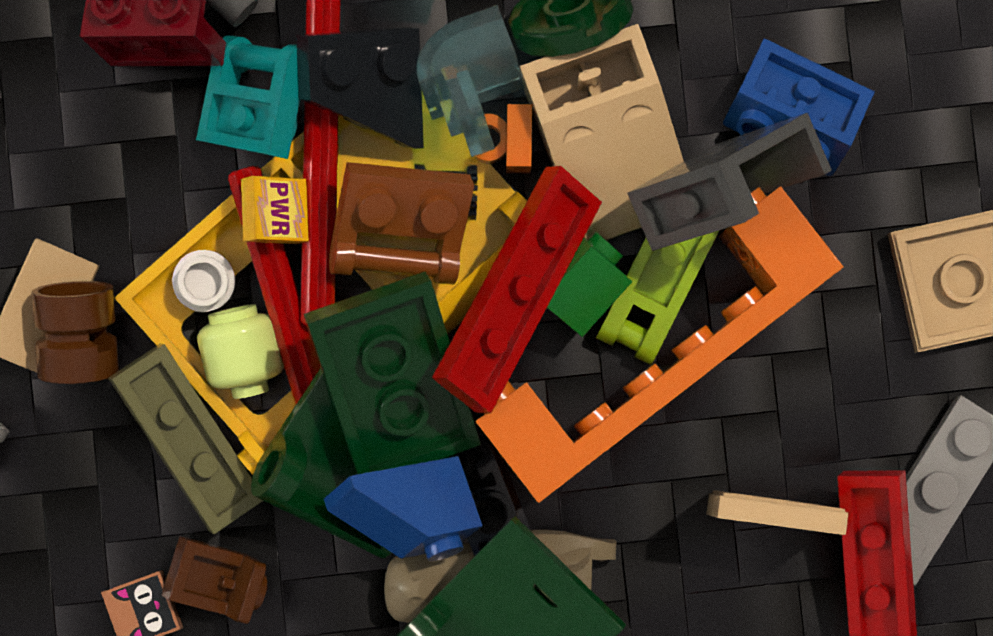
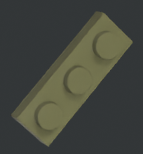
[108,343,263,534]

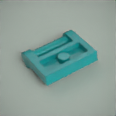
[196,36,300,159]

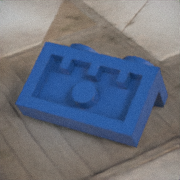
[723,38,875,176]

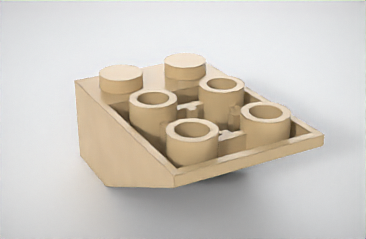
[519,24,684,240]

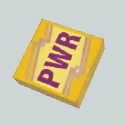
[241,176,309,244]

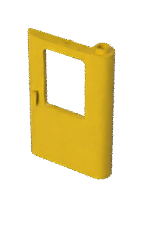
[114,86,527,475]

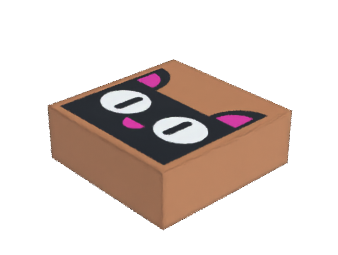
[101,570,183,636]

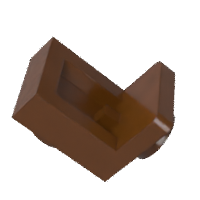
[161,536,267,624]

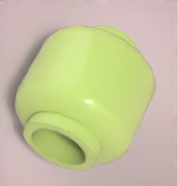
[197,304,284,399]

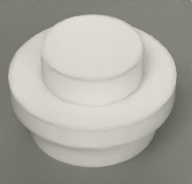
[172,250,235,312]

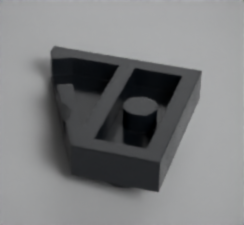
[296,27,424,149]

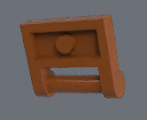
[329,162,474,285]

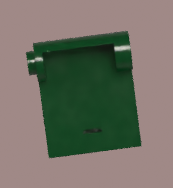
[251,368,392,558]
[396,516,626,636]

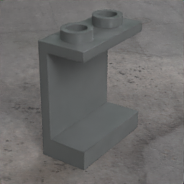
[627,112,832,251]

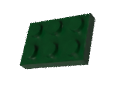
[303,271,481,474]

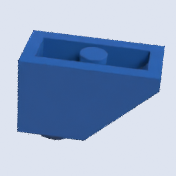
[324,456,483,562]

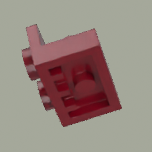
[80,0,226,66]

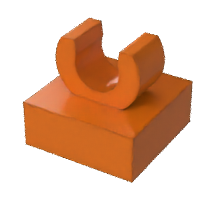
[475,104,532,174]

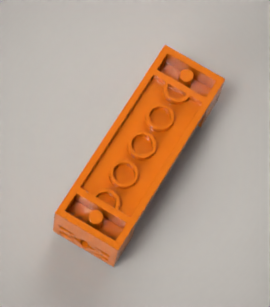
[476,186,844,503]

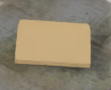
[0,238,100,373]

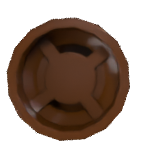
[31,281,119,384]

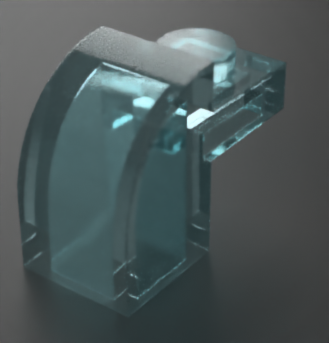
[417,5,525,157]

